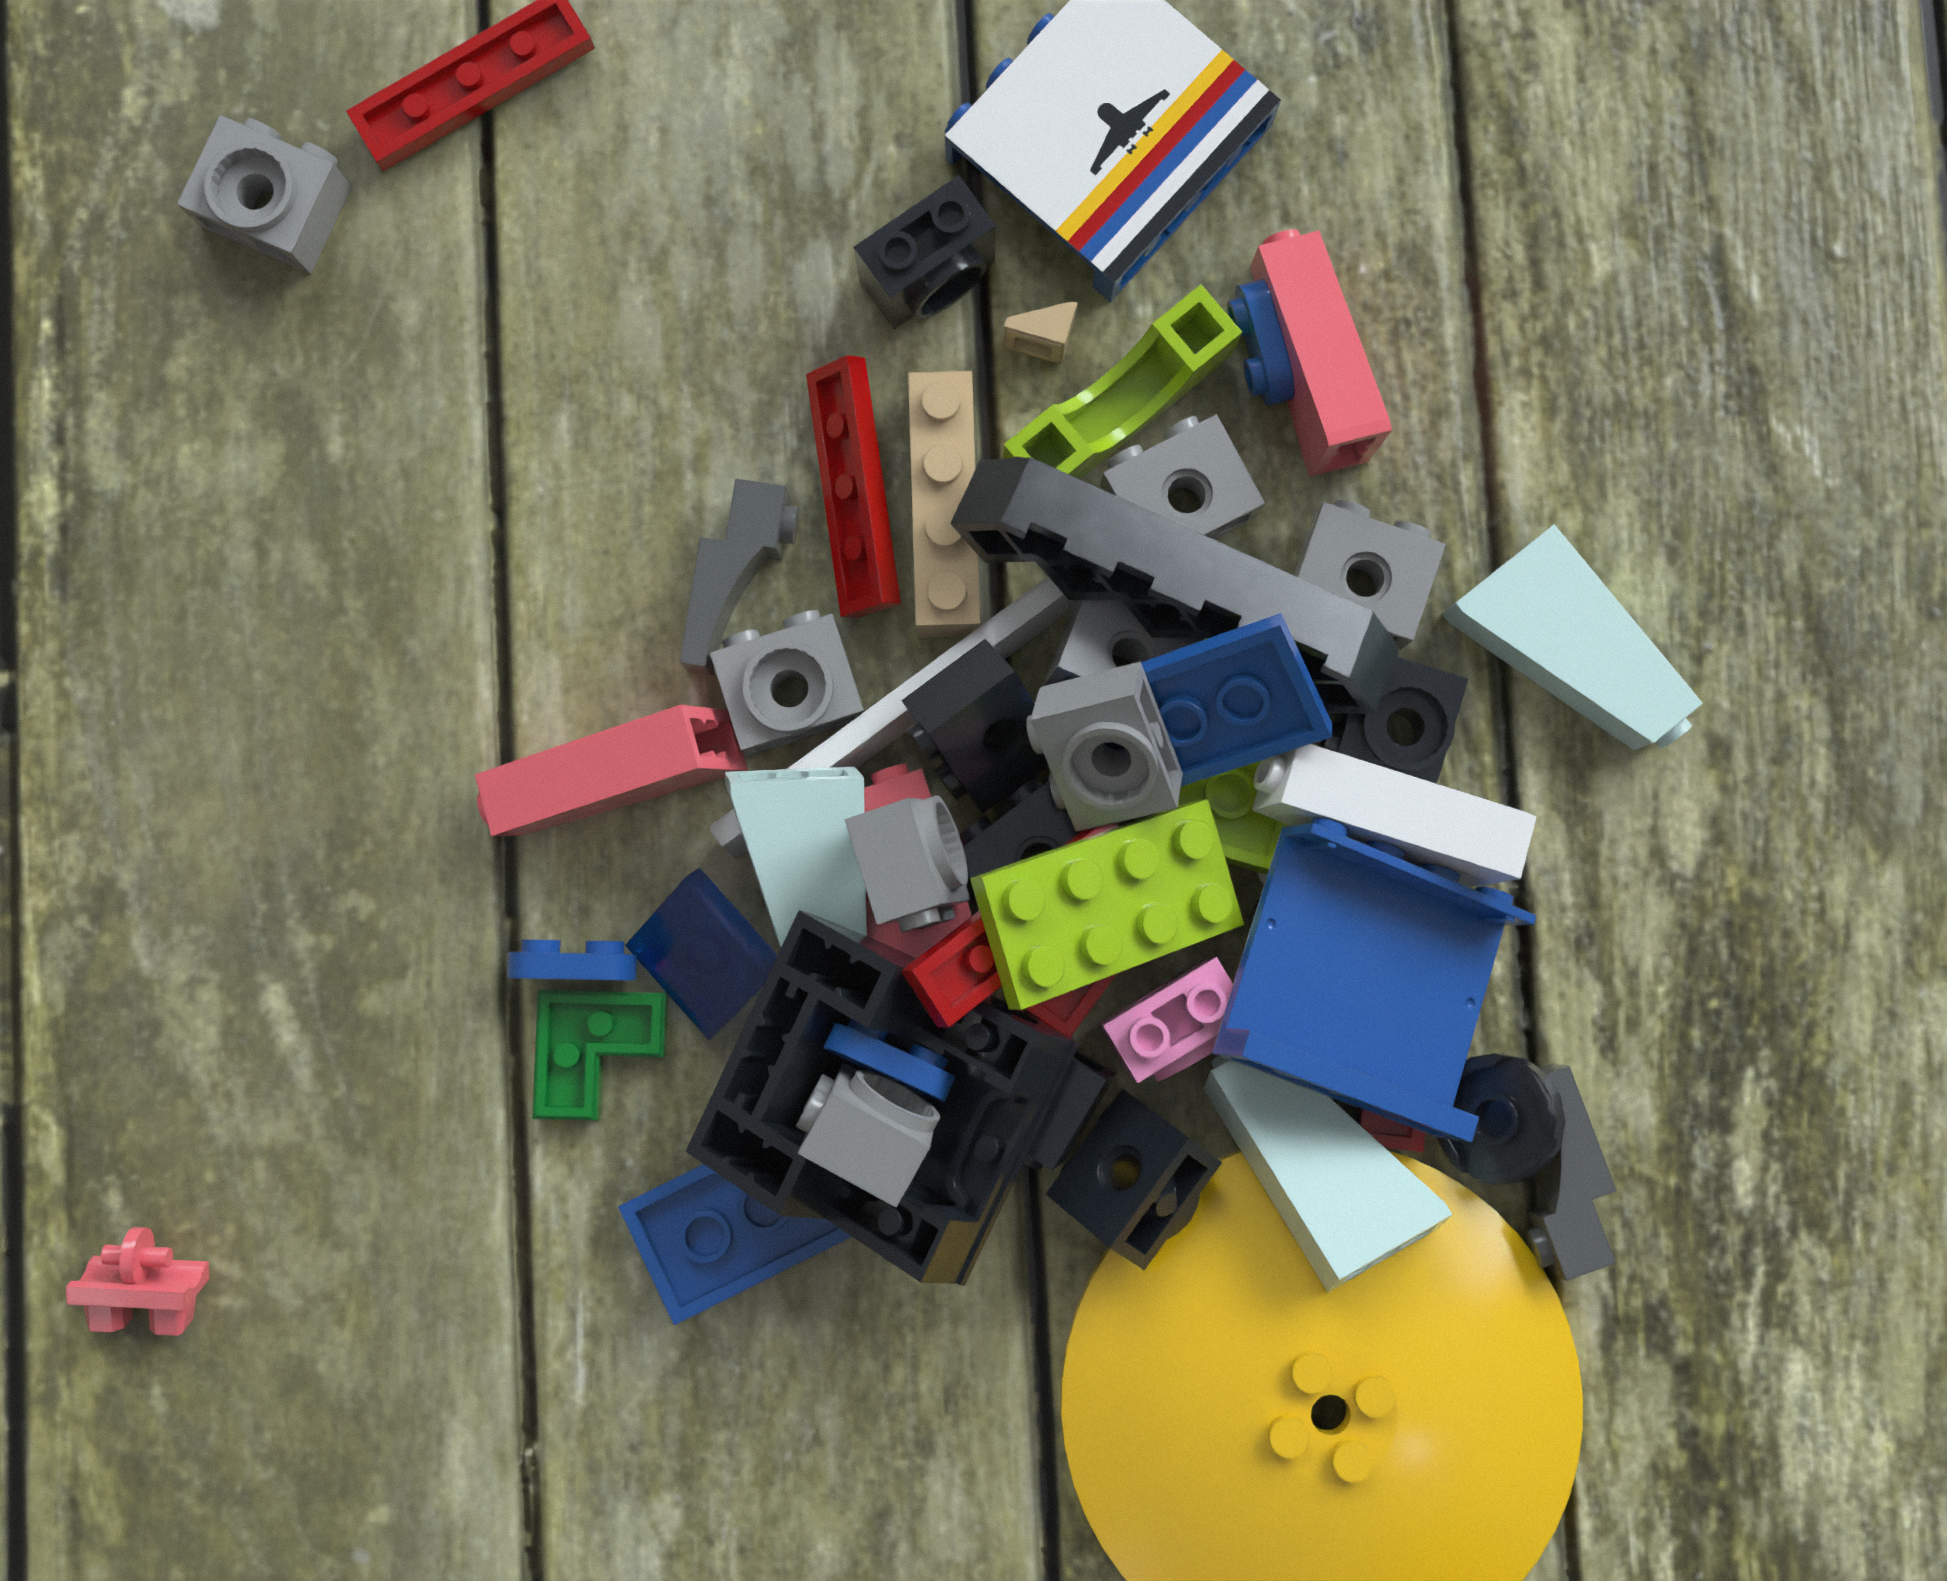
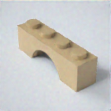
[908,371,980,638]

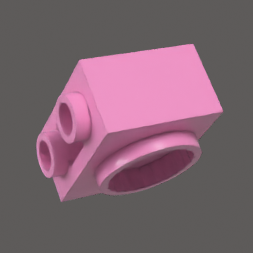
[1097,957,1233,1083]

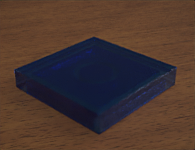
[625,867,777,1040]

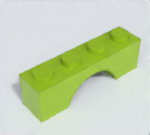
[1003,284,1242,479]

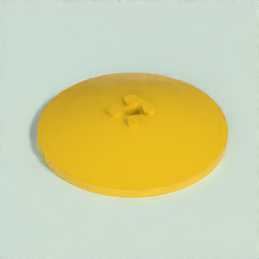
[1060,1150,1583,1581]

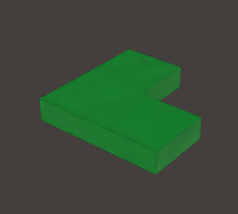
[532,990,669,1121]

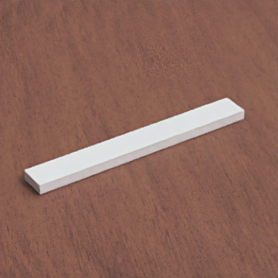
[709,577,1076,858]

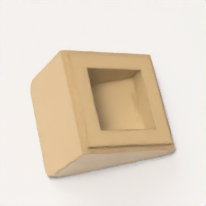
[1003,302,1078,364]

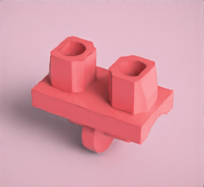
[66,1227,210,1336]

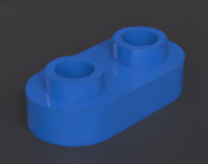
[1227,279,1295,406]
[507,940,637,980]
[823,1019,955,1103]

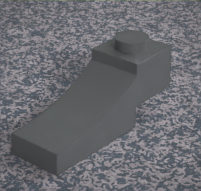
[680,479,799,676]
[1525,1063,1617,1281]

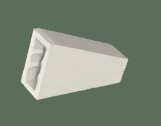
[1252,744,1536,887]

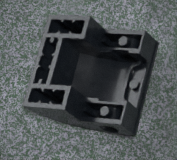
[685,910,1080,1286]

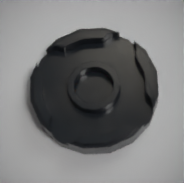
[1437,1053,1566,1185]

